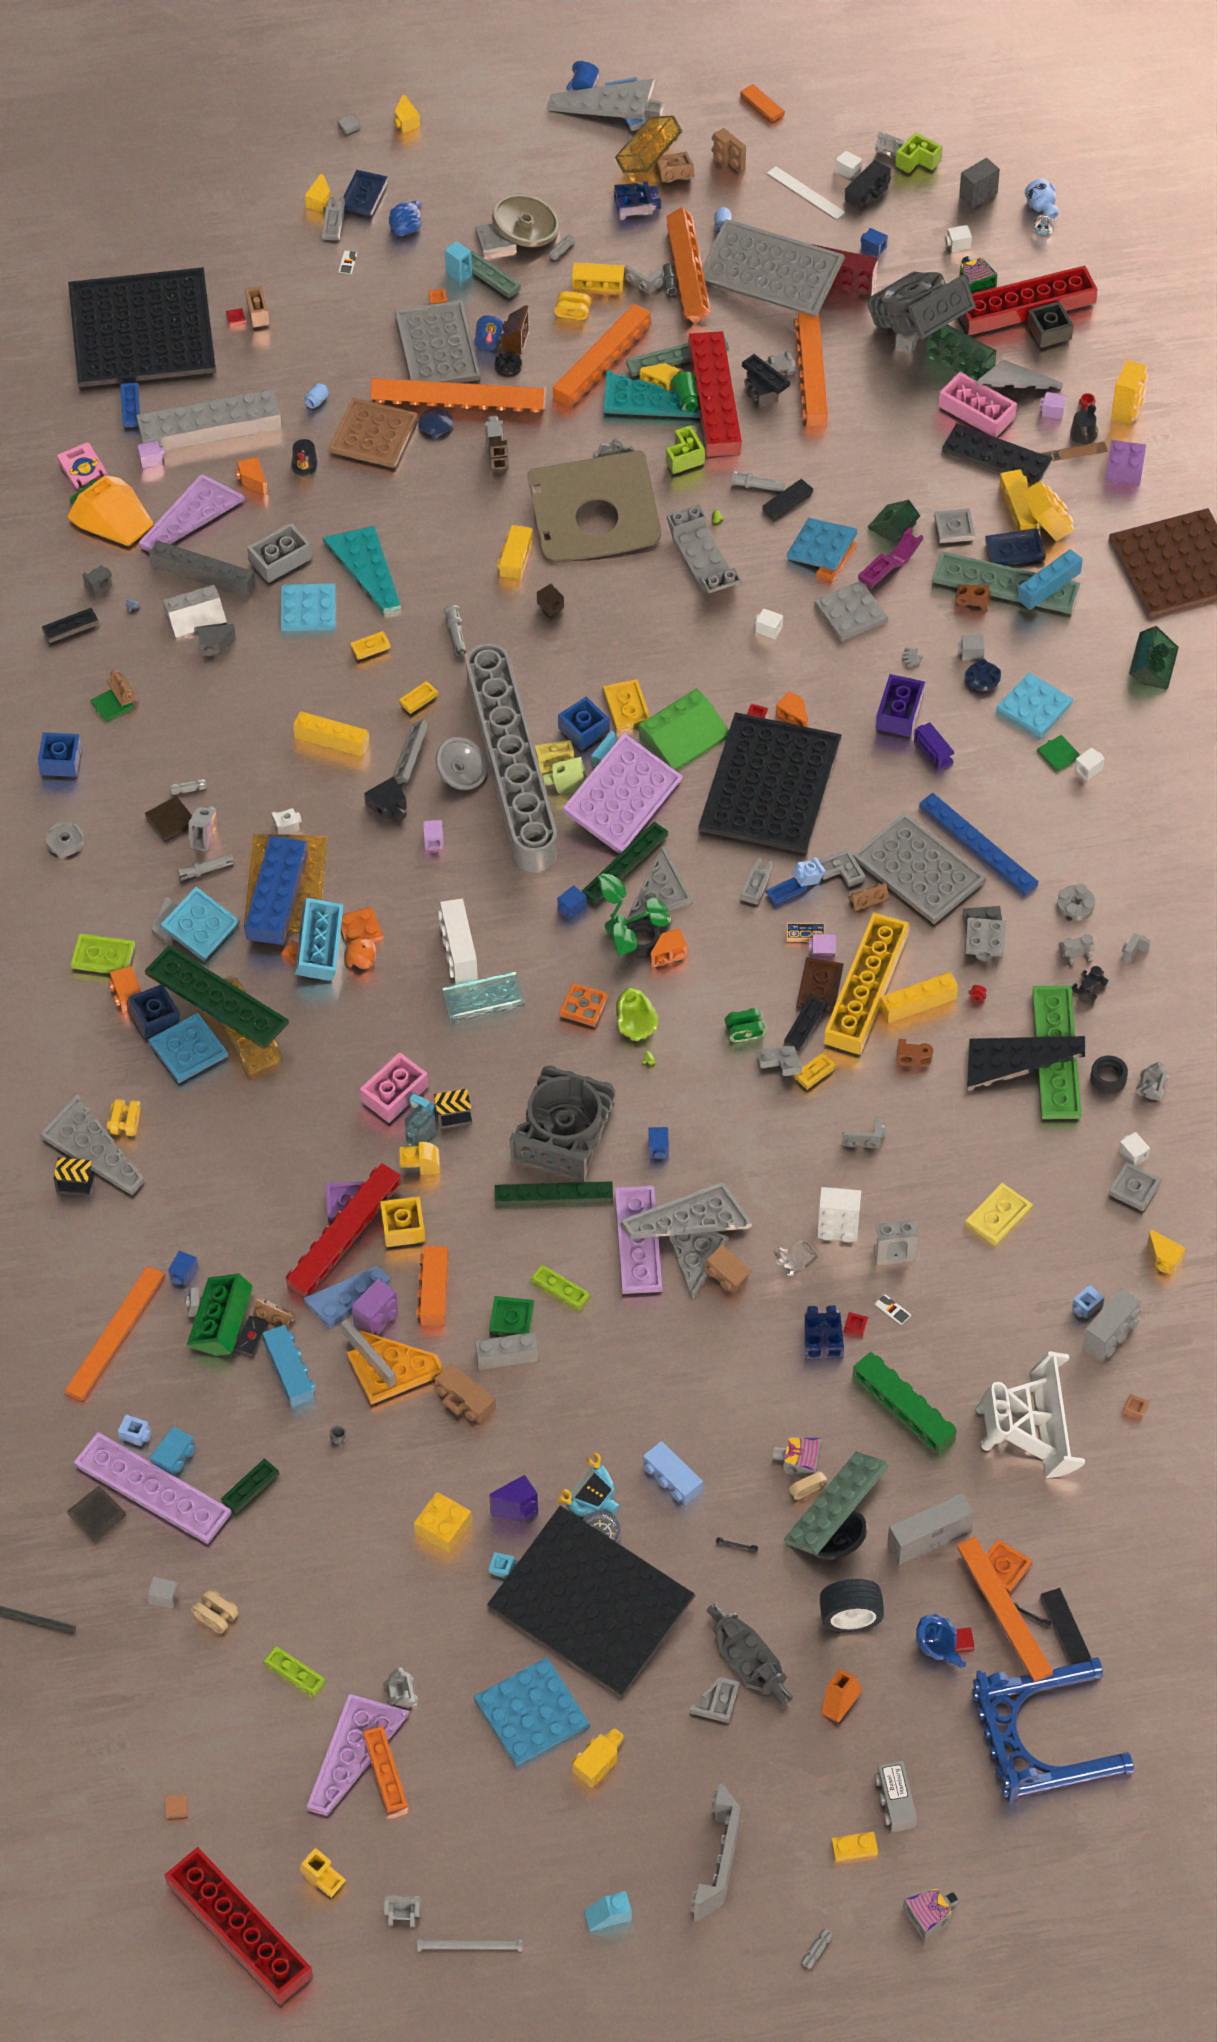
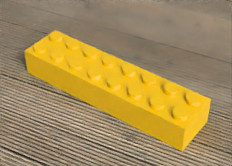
[824,913,909,1055]

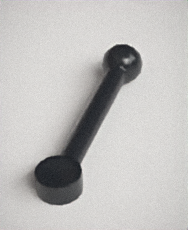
[716,1537,758,1553]
[1013,1602,1051,1627]

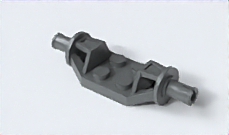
[707,1603,793,1705]

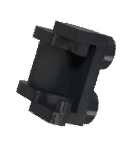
[1071,966,1109,1004]

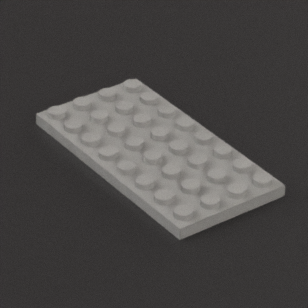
[702,219,845,317]

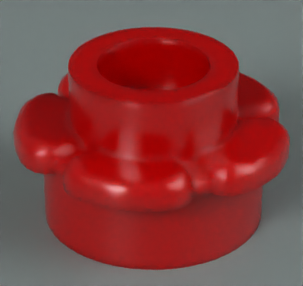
[1079,393,1096,409]
[968,985,987,1002]

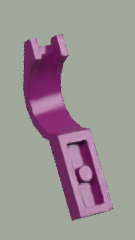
[858,527,923,588]

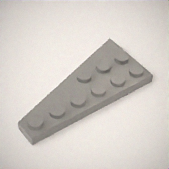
[547,79,655,119]
[40,1094,144,1195]
[620,1182,753,1239]

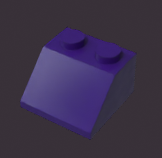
[489,1475,538,1522]

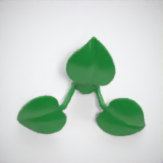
[597,874,671,957]

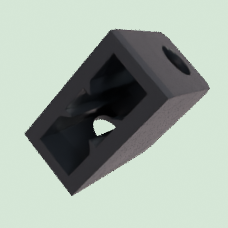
[364,776,407,821]

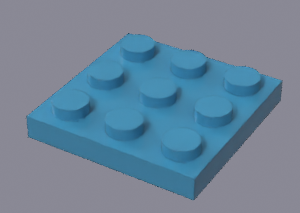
[787,518,858,570]
[148,1013,228,1084]

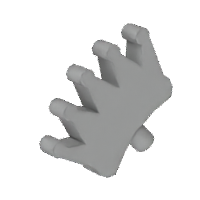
[902,648,923,669]

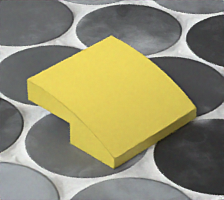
[535,740,575,778]

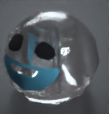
[1033,214,1054,236]

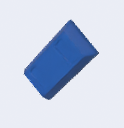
[765,877,807,905]

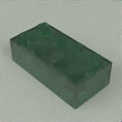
[926,324,997,385]

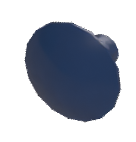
[418,409,453,438]
[965,659,1001,691]

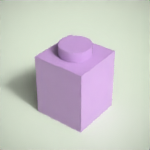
[1039,392,1067,420]
[137,440,165,469]
[423,820,444,850]
[809,934,836,956]

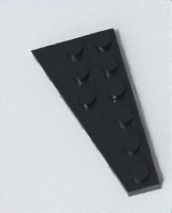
[967,1036,1086,1091]

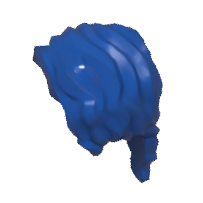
[389,201,422,236]
[916,1613,966,1668]

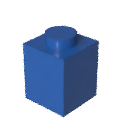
[860,228,888,258]
[557,885,587,920]
[648,1127,669,1159]
[168,1251,198,1286]

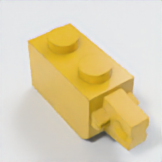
[572,1728,624,1788]

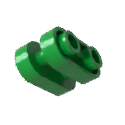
[724,1008,767,1042]

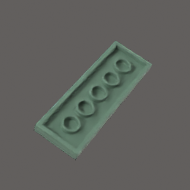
[784,1451,889,1555]

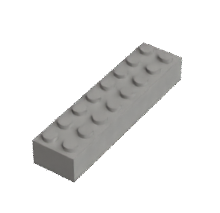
[136,389,282,451]

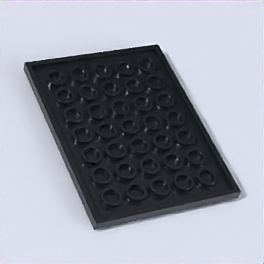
[698,712,842,854]
[487,1505,695,1697]

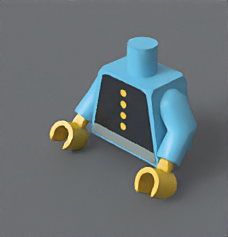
[557,1453,620,1517]

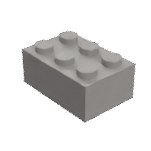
[247,523,313,583]
[1082,1288,1141,1362]

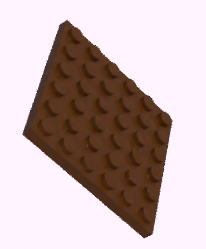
[1109,508,1217,617]

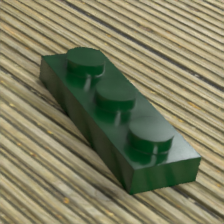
[221,1458,279,1515]

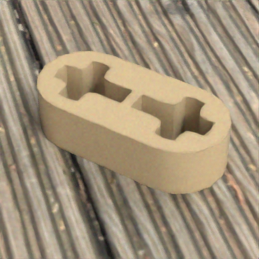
[789,1472,828,1500]

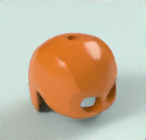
[344,938,376,969]

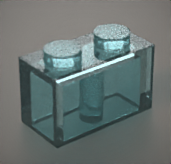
[405,1104,436,1146]

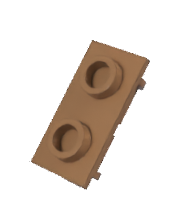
[106,670,138,706]
[848,883,889,912]
[253,1299,296,1330]

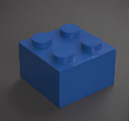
[558,696,610,750]
[38,732,82,777]

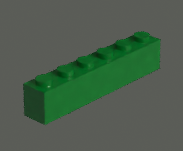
[853,1352,957,1454]

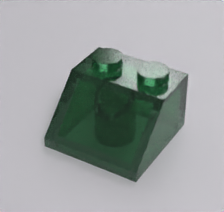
[867,500,920,541]

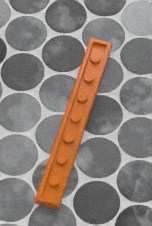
[65,1266,165,1401]
[957,1537,1053,1683]

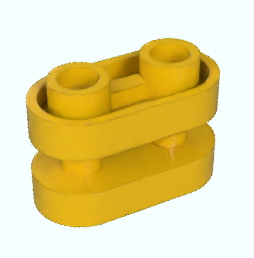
[554,291,591,320]
[107,1099,140,1136]

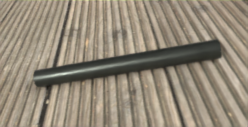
[0,1606,76,1633]

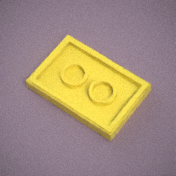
[965,1183,1033,1246]

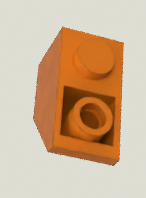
[650,928,688,967]
[821,1668,863,1723]

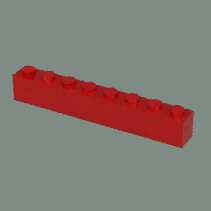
[286,1163,401,1298]

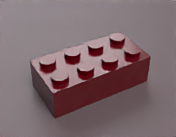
[812,244,878,296]

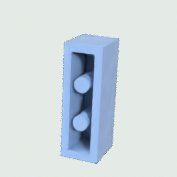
[643,1441,703,1505]

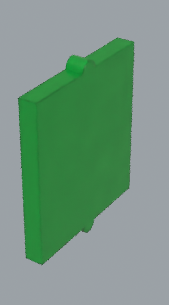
[90,689,133,721]
[1037,735,1080,771]

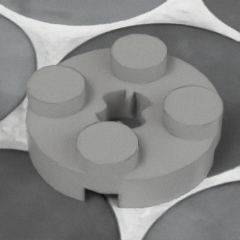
[46,822,84,858]
[1057,884,1095,920]

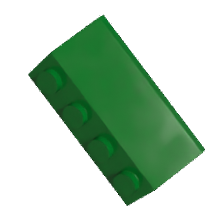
[187,1273,253,1356]

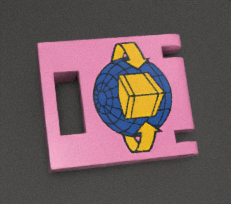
[57,442,107,490]

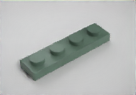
[471,251,521,298]

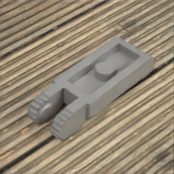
[322,197,345,240]
[740,858,774,905]

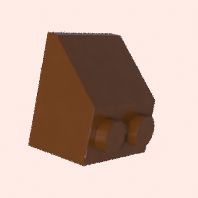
[499,305,529,354]

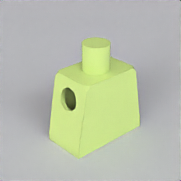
[543,757,587,794]

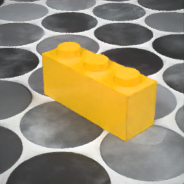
[572,263,625,292]
[497,525,533,580]

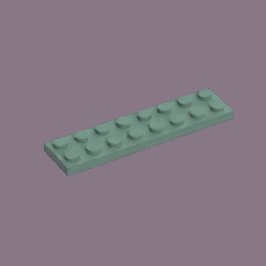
[932,551,1080,614]

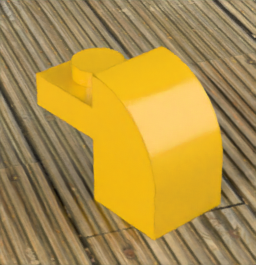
[399,1142,440,1175]
[300,1848,346,1898]

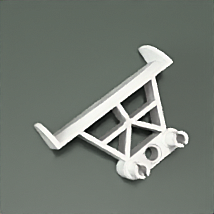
[975,1352,1085,1478]

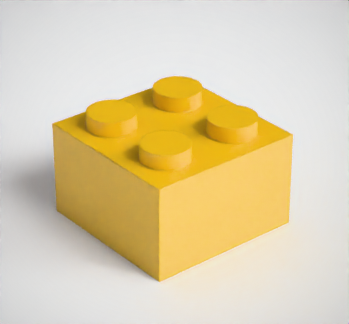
[380,1196,425,1247]
[414,1492,472,1554]

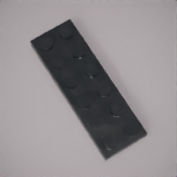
[942,423,1053,485]

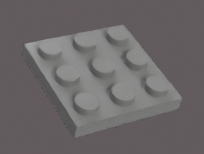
[814,581,888,642]

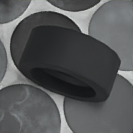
[627,920,660,957]
[1090,1055,1128,1094]

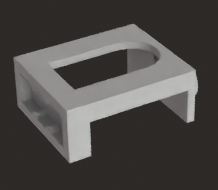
[874,1220,918,1265]

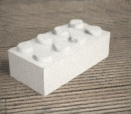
[438,898,478,985]

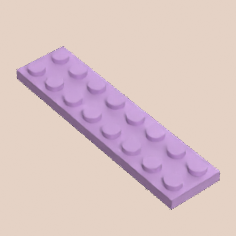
[74,1432,232,1544]

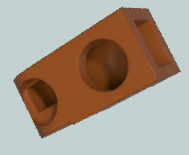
[955,585,991,610]
[896,1039,933,1066]

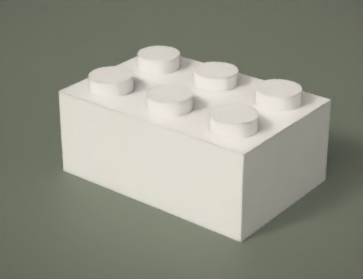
[818,1187,861,1242]

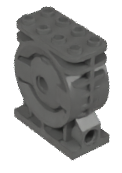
[868,271,976,339]
[510,1066,616,1181]

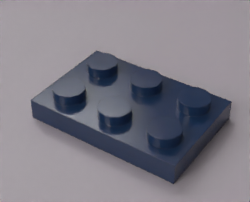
[343,169,388,216]
[985,528,1046,566]

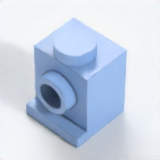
[792,858,826,886]
[1072,1285,1104,1319]
[118,1415,151,1447]

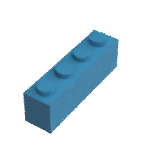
[1018,549,1083,610]
[262,1325,316,1408]

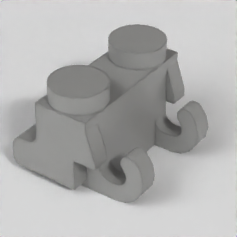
[875,132,905,158]
[765,351,796,375]
[1059,934,1094,965]
[1136,1062,1169,1101]
[383,1668,418,1709]
[384,1894,421,1927]

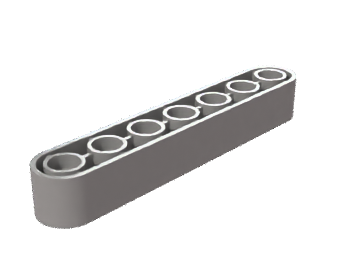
[466,643,558,873]

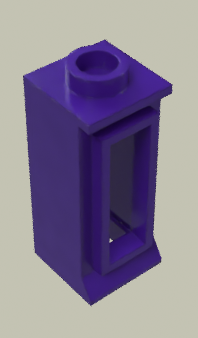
[914,722,954,770]

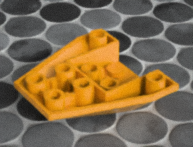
[67,476,154,546]

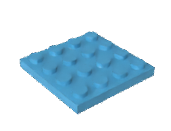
[474,1657,590,1767]

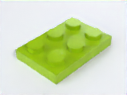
[71,933,135,974]

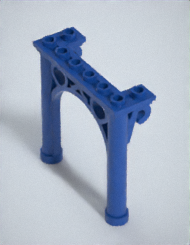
[972,1657,1134,1804]

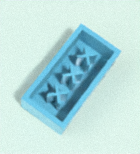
[294,898,343,981]

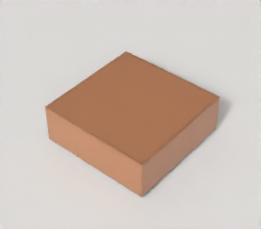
[1122,1394,1149,1421]
[165,1794,188,1819]

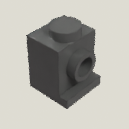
[82,565,112,596]

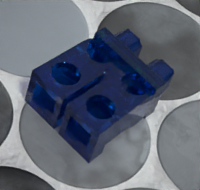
[614,181,661,220]
[804,1305,844,1359]

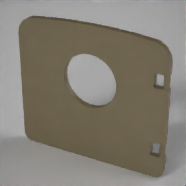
[528,451,661,562]

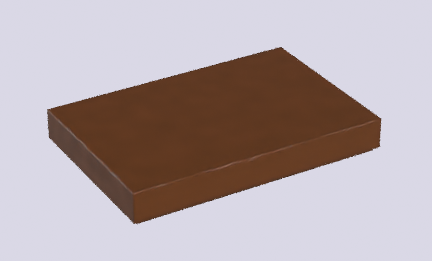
[796,957,844,1013]

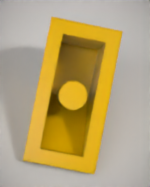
[393,94,420,134]
[305,173,331,213]
[640,363,680,391]
[1148,1229,1186,1275]

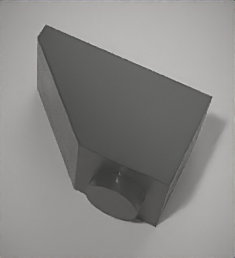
[198,624,236,656]

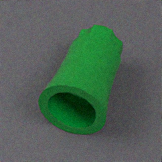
[671,372,699,412]

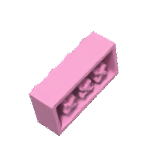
[939,372,1017,437]

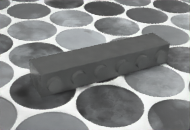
[149,540,255,598]

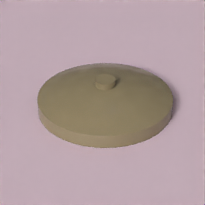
[492,194,559,247]

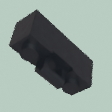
[845,160,891,208]

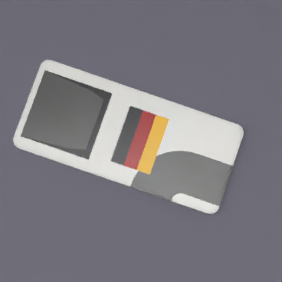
[339,251,357,274]
[875,1294,911,1325]

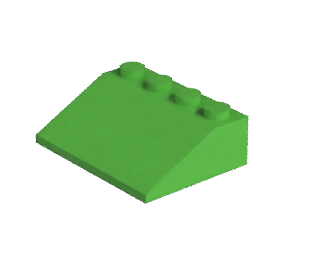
[639,688,729,771]

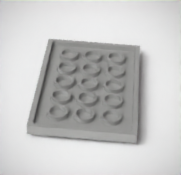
[395,300,481,383]
[853,812,986,924]

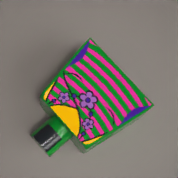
[959,256,998,294]

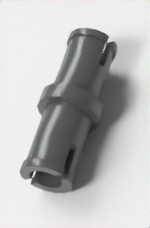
[663,263,677,295]

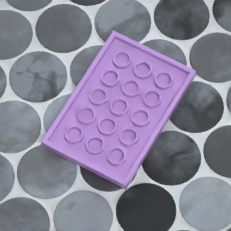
[562,733,683,854]

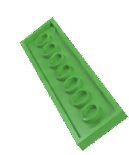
[1032,985,1082,1119]

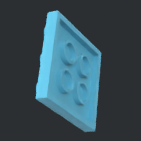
[281,583,336,631]
[996,672,1073,737]
[160,887,240,962]

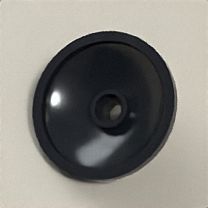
[815,1510,868,1560]

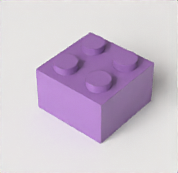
[1105,440,1146,485]
[352,1279,398,1335]

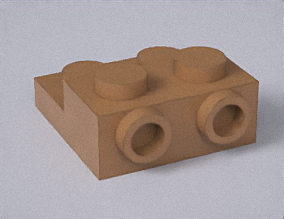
[711,128,746,173]
[654,151,695,183]

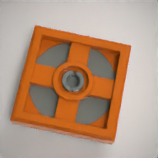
[559,983,608,1027]

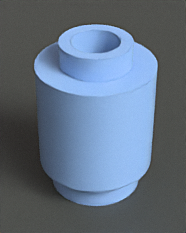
[714,207,731,232]
[304,383,329,408]

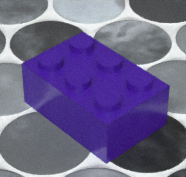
[876,674,925,737]

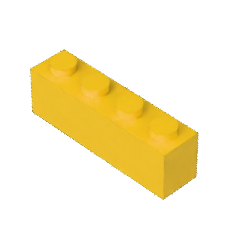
[999,469,1041,533]
[293,711,369,757]
[880,972,958,1024]

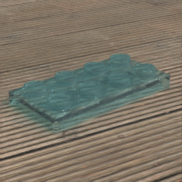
[442,972,525,1023]

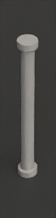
[417,1938,523,1952]

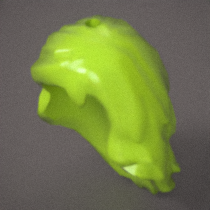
[616,988,659,1041]

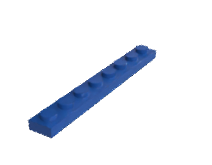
[919,793,1038,896]

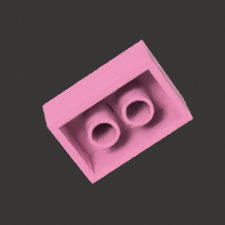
[360,1052,429,1123]

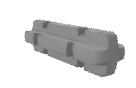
[549,235,575,260]
[170,778,207,795]
[801,1929,832,1969]

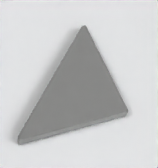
[977,359,1063,389]
[626,846,693,926]
[668,1232,729,1299]

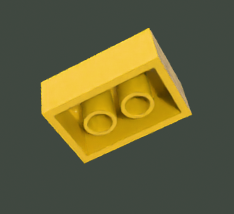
[1111,360,1148,425]
[1023,480,1075,542]

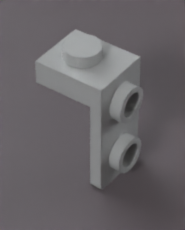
[624,265,664,294]
[842,1117,886,1148]

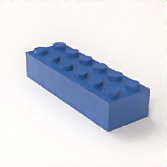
[245,836,308,945]

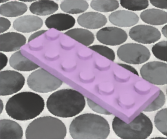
[615,1186,662,1294]

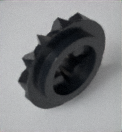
[495,351,522,374]

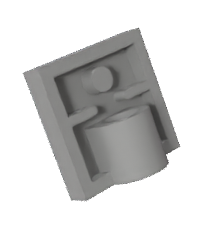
[965,918,1006,961]

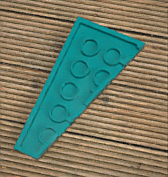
[604,370,699,418]
[323,526,401,613]

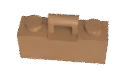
[435,1363,496,1424]

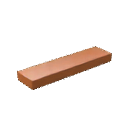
[362,1726,408,1813]

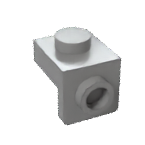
[1122,933,1151,963]
[184,1288,201,1317]

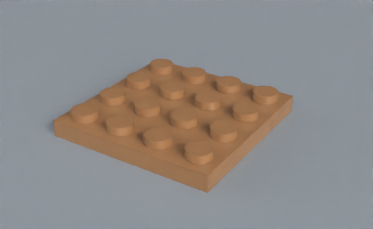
[329,397,418,468]

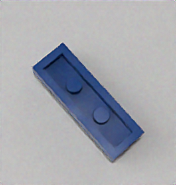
[120,383,140,428]

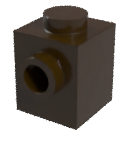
[537,584,564,616]

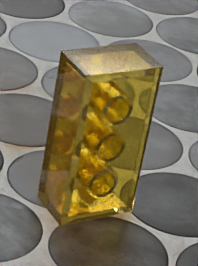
[615,115,683,174]

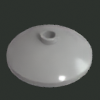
[436,737,487,790]

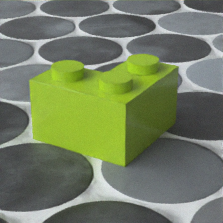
[895,133,943,173]
[666,425,705,474]

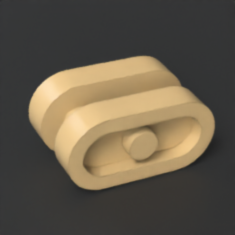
[190,1590,239,1634]

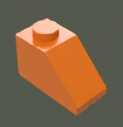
[235,457,267,494]
[776,691,808,727]

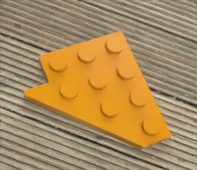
[347,1330,444,1405]

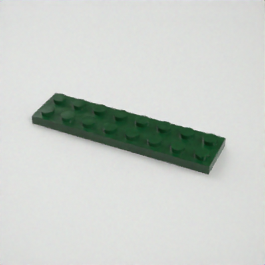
[145,945,289,1050]

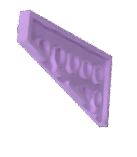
[139,474,245,552]
[307,1694,409,1816]

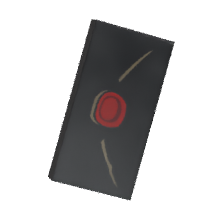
[234,1315,268,1358]

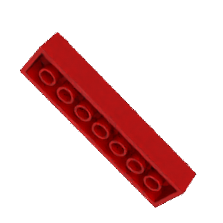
[959,265,1098,336]
[688,331,742,457]
[164,1847,313,2005]

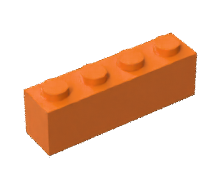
[417,1246,449,1326]

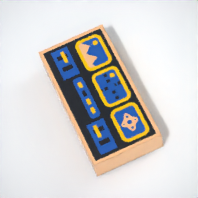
[787,923,825,942]

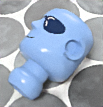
[1025,179,1059,220]

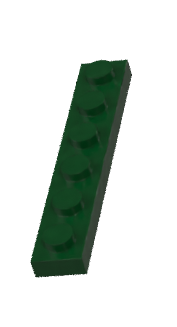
[581,822,668,905]
[495,1181,613,1206]

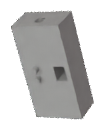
[887,1493,974,1565]

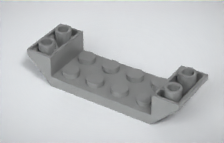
[667,505,742,594]
[691,1784,741,1921]

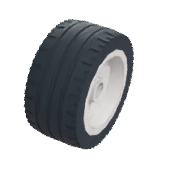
[820,1579,884,1633]

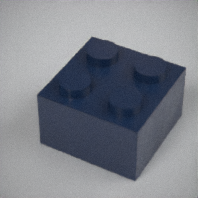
[127,984,180,1039]

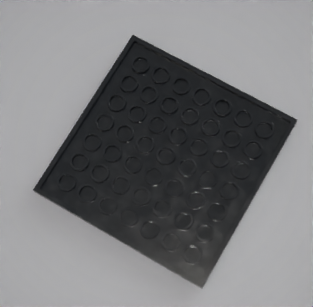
[68,267,216,387]

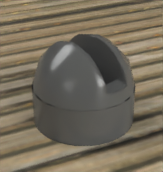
[329,1426,346,1444]

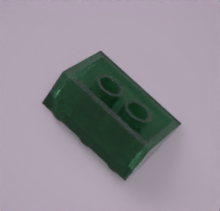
[1129,626,1179,689]

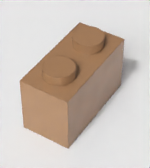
[245,286,270,328]
[703,1244,752,1293]

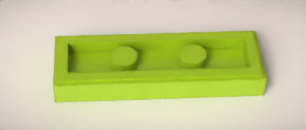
[530,1264,591,1311]
[263,1646,326,1698]

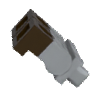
[485,416,509,470]

